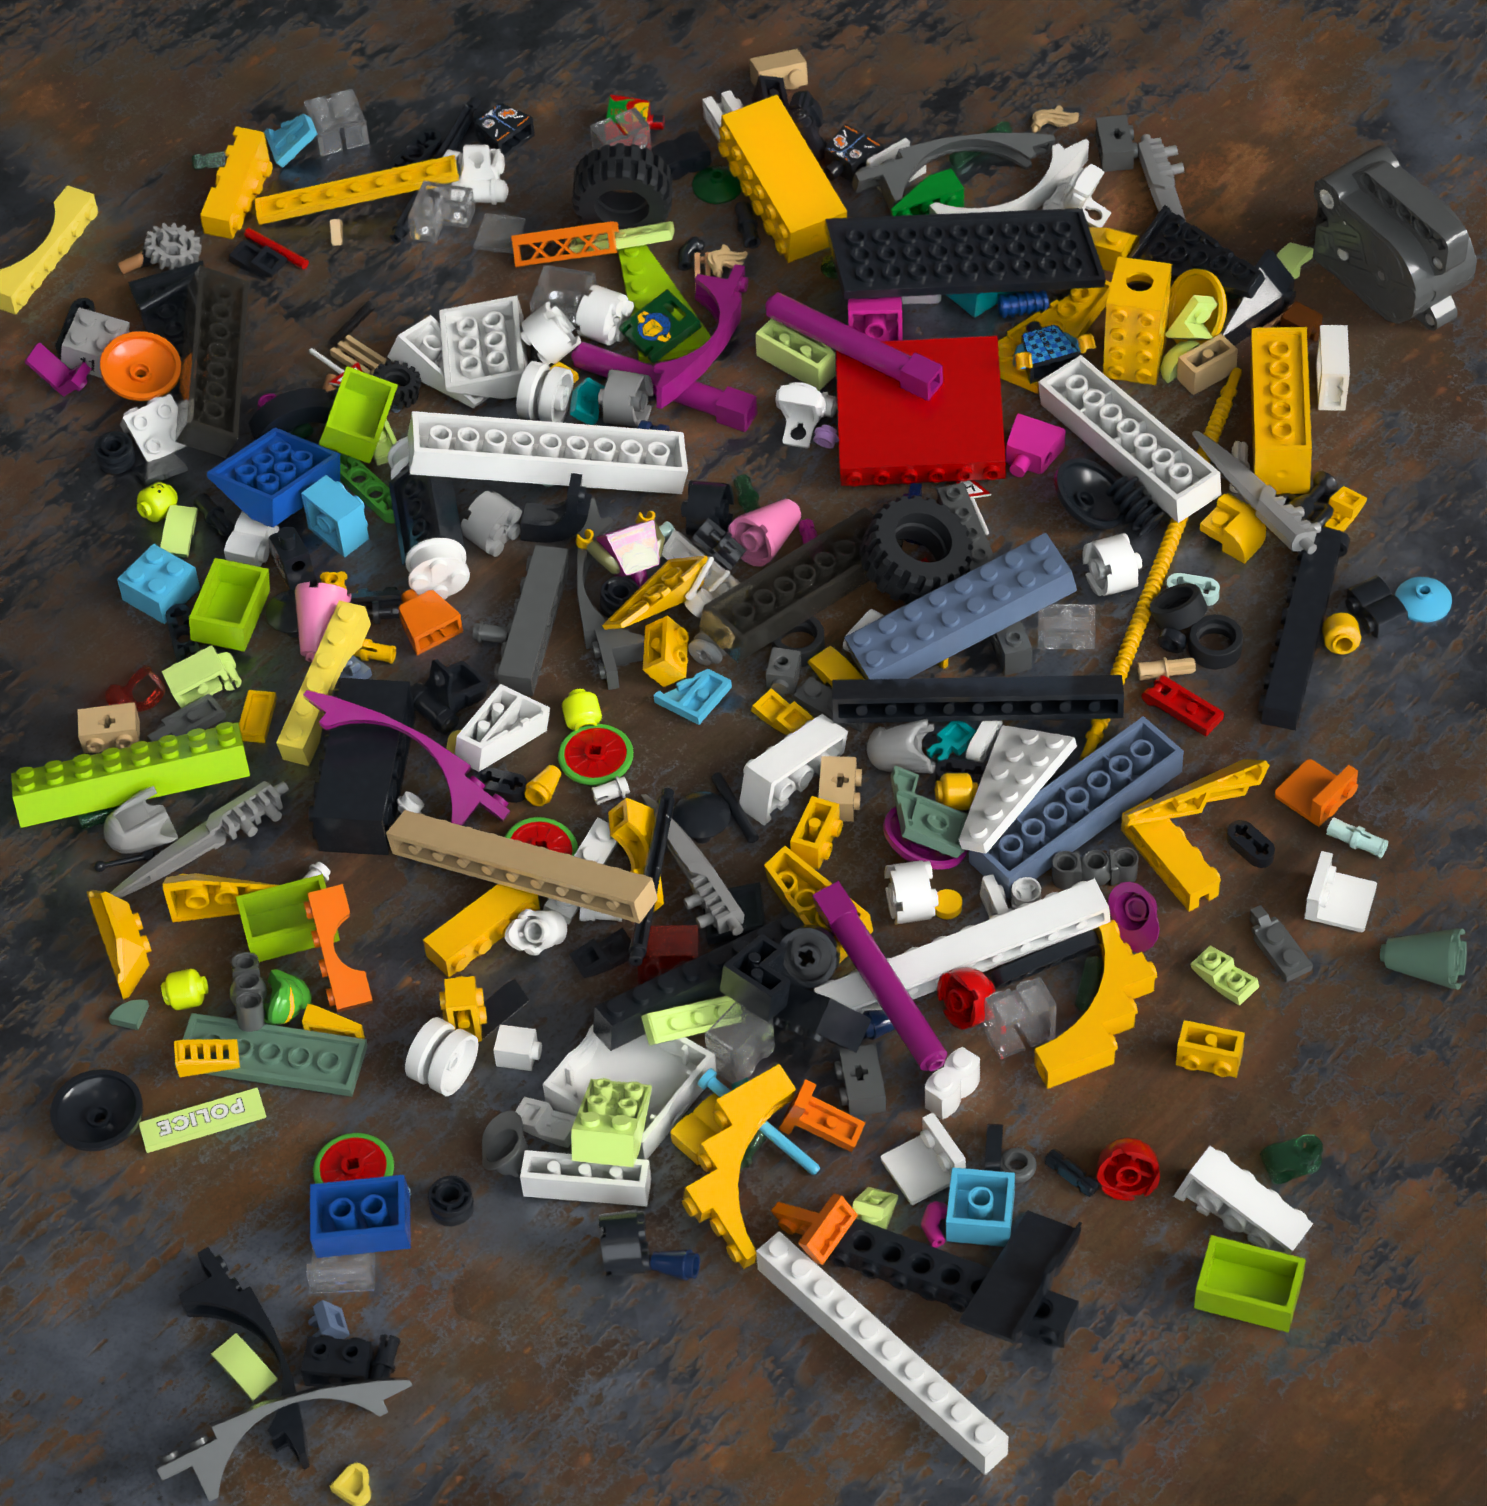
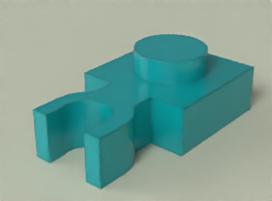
[926,721,976,763]

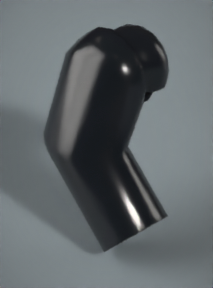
[678,236,705,271]

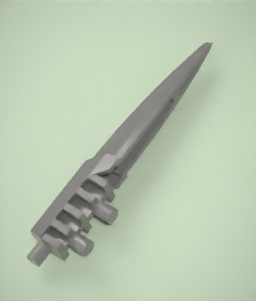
[1137,134,1186,221]
[1192,431,1321,554]
[110,781,289,898]
[641,794,744,936]

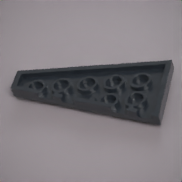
[1127,205,1266,299]
[128,260,205,396]

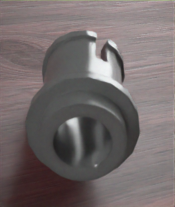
[473,621,508,643]

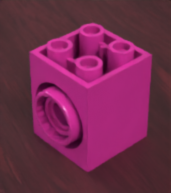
[848,297,903,341]

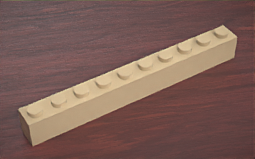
[386,810,658,924]

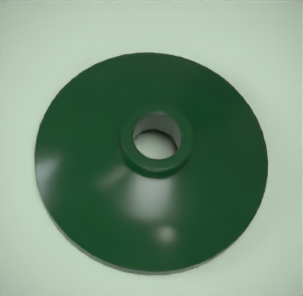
[692,165,742,204]

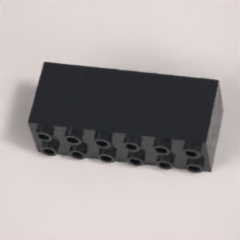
[309,678,416,856]

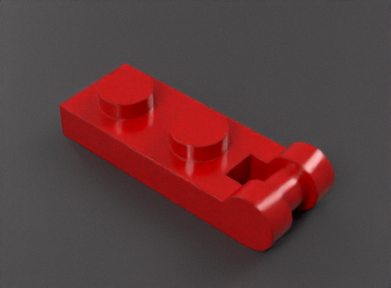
[1141,675,1224,737]

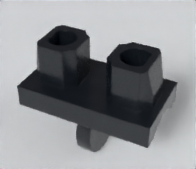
[690,518,746,571]
[351,587,403,625]

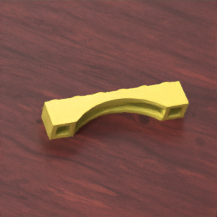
[0,185,98,315]
[276,600,371,766]

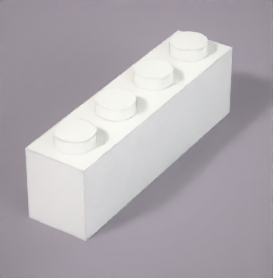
[520,1150,651,1206]

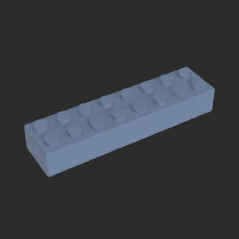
[844,533,1077,679]
[969,716,1184,899]

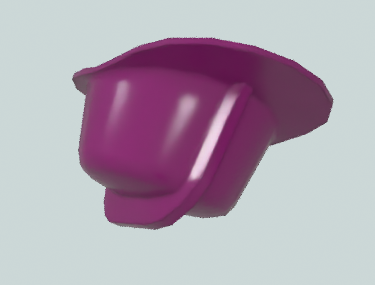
[1108,881,1160,953]

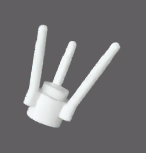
[684,557,750,618]

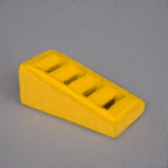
[302,1004,365,1039]
[174,1039,240,1077]

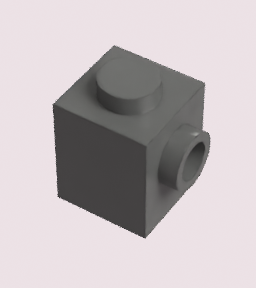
[766,647,802,695]

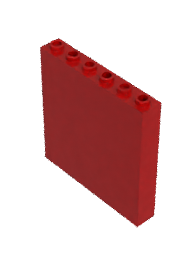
[836,336,1006,487]

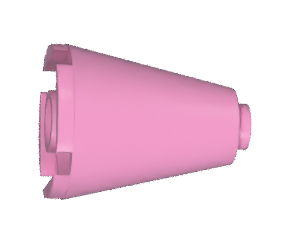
[728,499,801,567]
[295,582,351,662]

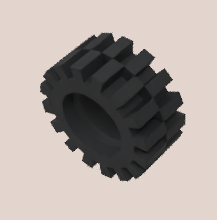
[373,360,421,410]

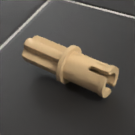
[1137,657,1196,681]

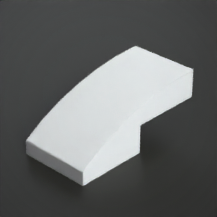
[515,1097,576,1148]

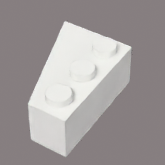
[455,684,550,772]

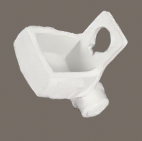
[449,145,508,205]
[1042,164,1111,228]
[775,382,838,448]

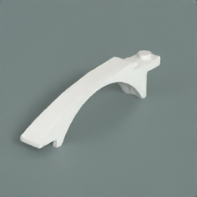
[929,139,1089,214]

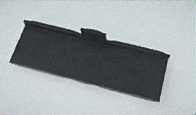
[959,1210,1082,1344]

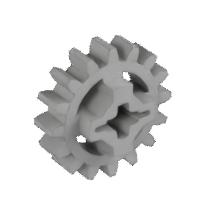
[144,223,201,270]

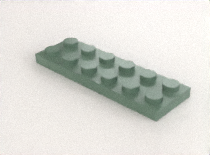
[174,1013,368,1097]

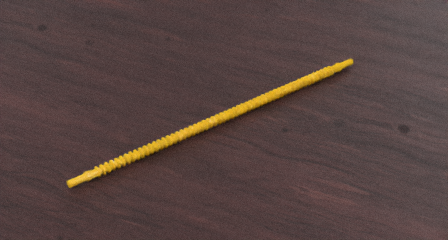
[1080,367,1242,761]

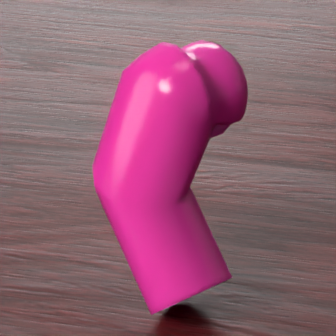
[921,1201,948,1248]

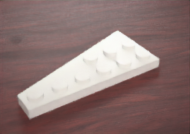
[959,725,1077,854]

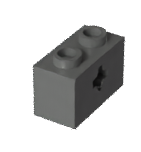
[1095,115,1138,172]
[834,1044,886,1116]

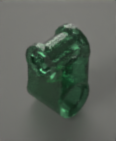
[1260,1134,1323,1185]

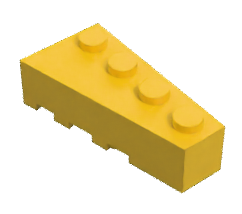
[200,127,272,239]
[764,846,873,964]

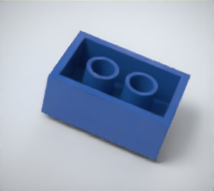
[310,1175,411,1258]

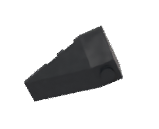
[1220,249,1296,346]

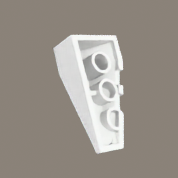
[388,315,490,408]

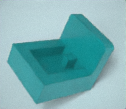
[570,378,605,425]

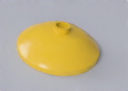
[1168,269,1227,345]

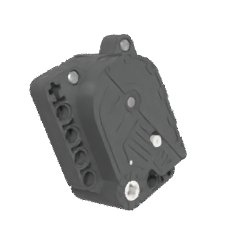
[1313,145,1477,331]

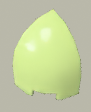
[1160,339,1200,383]

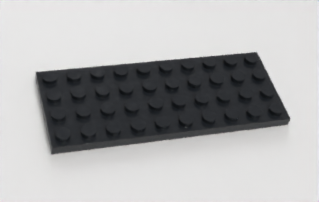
[824,208,1106,299]

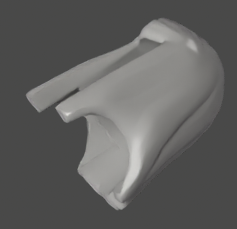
[866,719,937,774]
[104,786,178,854]

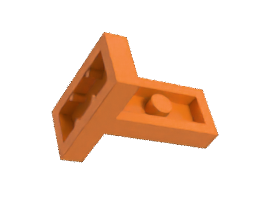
[778,1079,866,1152]
[771,1193,858,1265]

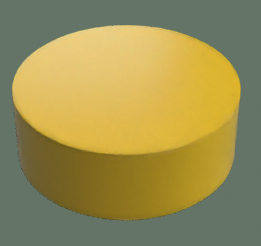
[935,889,962,920]

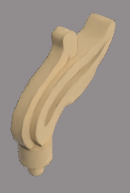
[1031,105,1079,133]
[706,244,748,278]

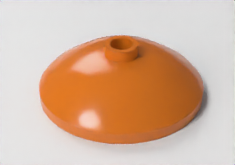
[100,331,181,401]

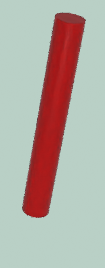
[244,228,309,269]

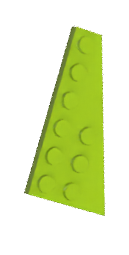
[618,244,712,363]

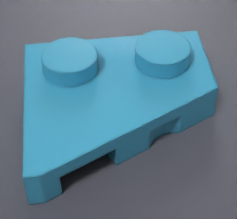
[264,114,317,167]
[653,669,732,725]

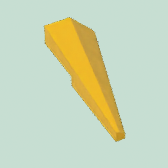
[1122,759,1270,826]

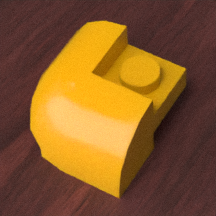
[1200,493,1266,564]

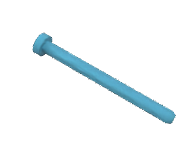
[697,1068,820,1175]

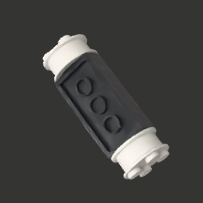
[388,436,470,599]

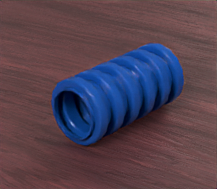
[998,290,1049,319]

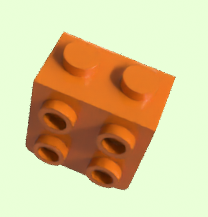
[1275,759,1358,827]

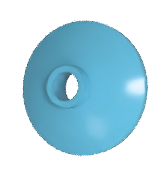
[1395,577,1452,623]

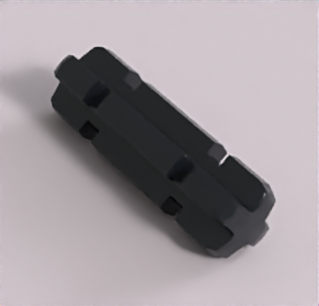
[1045,1149,1099,1197]

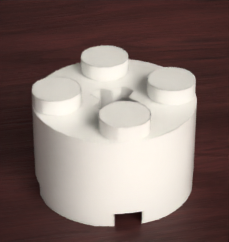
[576,285,634,345]
[520,302,581,365]
[1082,533,1142,596]
[885,860,939,925]

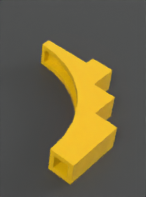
[1034,920,1157,1089]
[682,1064,796,1269]

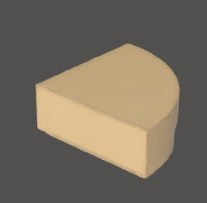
[329,219,343,246]

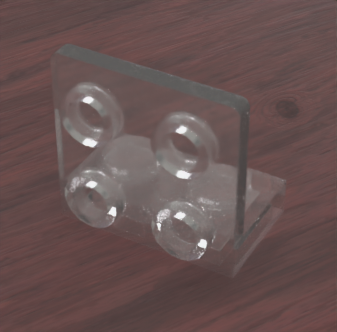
[306,1246,376,1294]

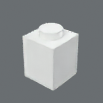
[493,1024,542,1071]

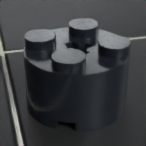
[681,480,734,536]
[779,925,840,988]
[599,1210,650,1278]

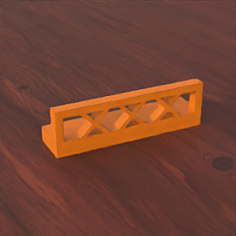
[511,221,619,267]

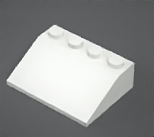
[439,295,528,399]

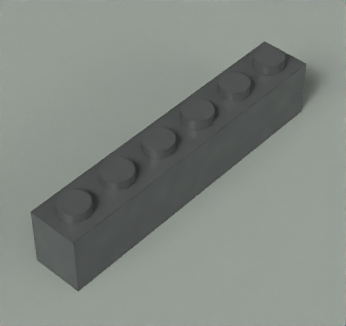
[494,545,570,696]

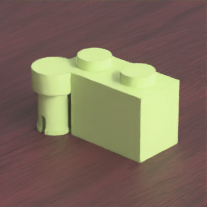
[162,645,242,709]

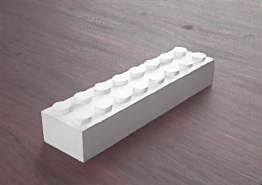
[1038,355,1221,523]

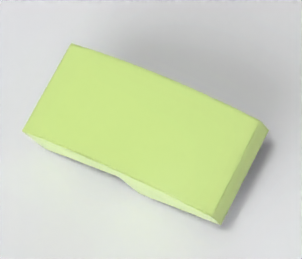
[1276,242,1314,279]
[160,505,198,558]
[1191,945,1259,1006]
[211,1333,278,1402]

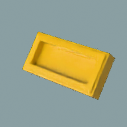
[239,690,277,743]

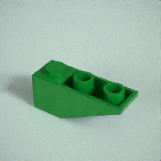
[891,168,964,216]

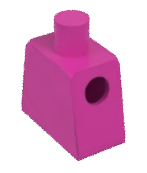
[1006,413,1066,477]

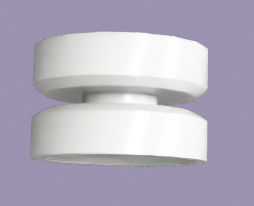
[516,361,574,423]
[405,1017,479,1096]

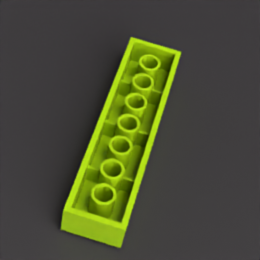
[11,722,250,828]

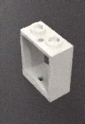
[1316,325,1350,410]

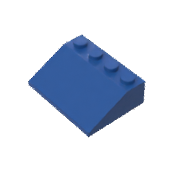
[207,427,340,528]

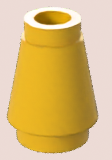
[525,765,561,806]

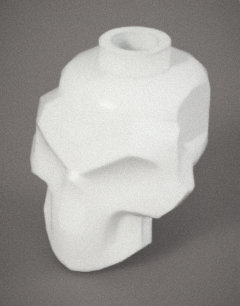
[505,909,567,956]

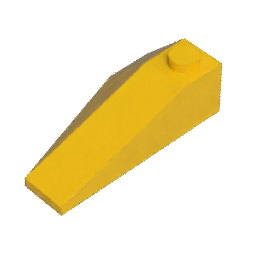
[1089,227,1140,273]
[602,555,708,630]
[163,873,278,923]

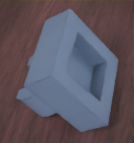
[338,655,372,683]
[308,1300,350,1339]

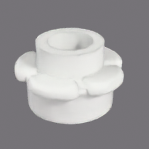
[397,791,424,814]

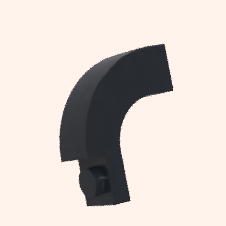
[249,388,334,440]
[520,473,592,543]

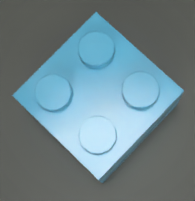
[301,475,369,558]
[117,544,201,624]
[946,1167,1015,1247]

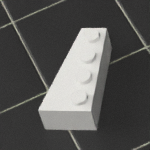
[739,714,848,826]
[1174,1146,1313,1255]

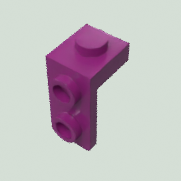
[24,343,91,397]

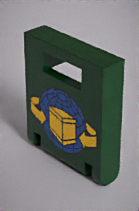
[619,289,702,363]

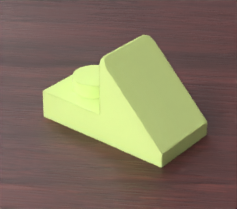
[1165,295,1218,340]
[852,1187,898,1230]

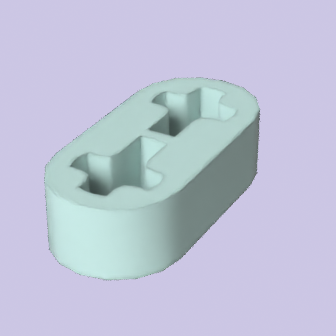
[1166,573,1220,606]

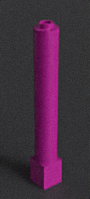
[765,293,943,401]
[571,342,757,432]
[812,881,947,1071]

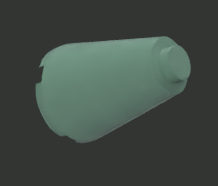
[1380,928,1467,990]

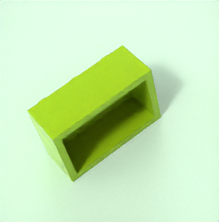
[319,366,398,464]
[189,558,270,652]
[236,874,340,962]
[1194,1235,1306,1333]

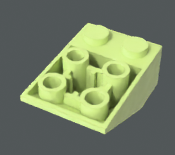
[571,1078,652,1167]

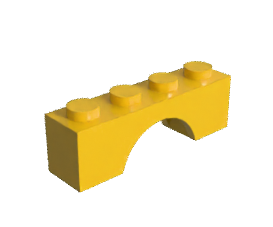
[608,798,664,912]

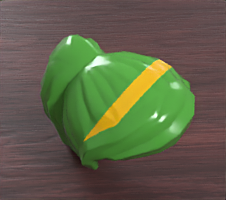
[263,969,312,1025]

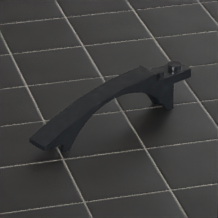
[179,1247,310,1470]

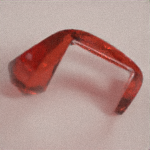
[105,665,165,712]

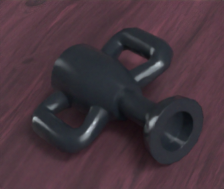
[1277,471,1338,527]

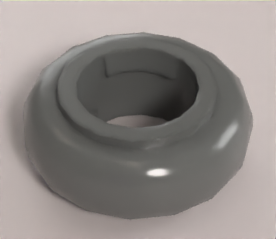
[1001,1147,1037,1184]

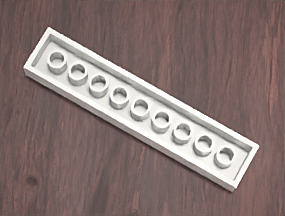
[407,411,688,494]

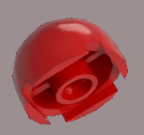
[937,967,995,1030]
[1097,1137,1160,1201]

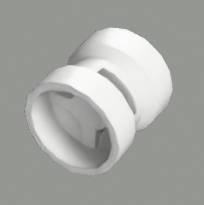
[1011,877,1041,910]

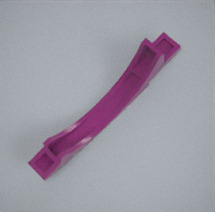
[654,264,748,409]
[303,690,510,826]

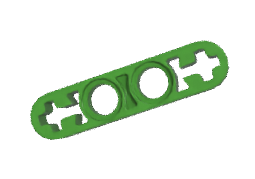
[337,452,395,524]

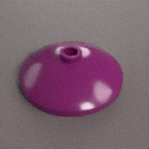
[883,806,968,870]

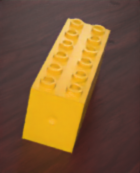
[718,95,847,263]
[1250,327,1312,494]

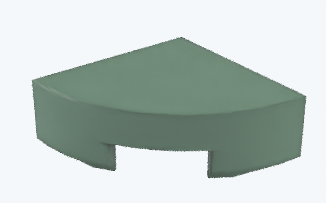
[109,999,149,1030]

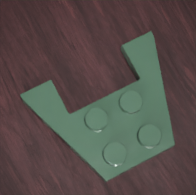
[890,766,968,858]

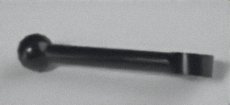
[94,850,155,872]

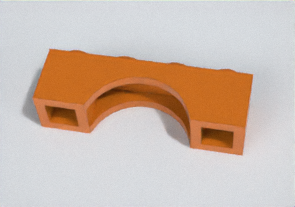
[303,884,373,1012]

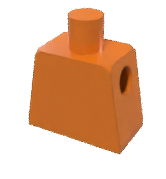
[398,589,463,656]

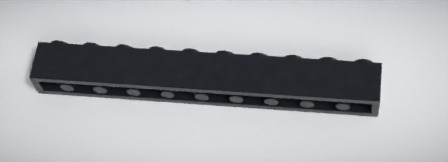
[832,675,1124,723]

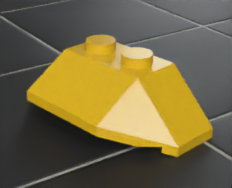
[87,890,152,999]

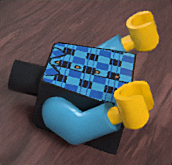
[1012,321,1096,384]

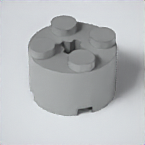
[598,369,653,427]
[461,491,522,557]

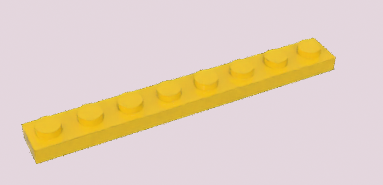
[255,155,459,225]

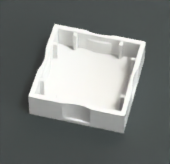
[543,1025,716,1160]

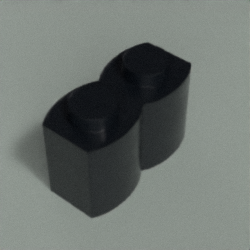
[651,131,712,180]
[1345,575,1408,639]

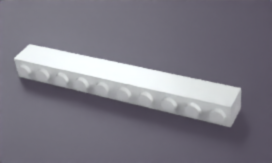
[814,879,1111,1014]
[756,1231,1008,1475]

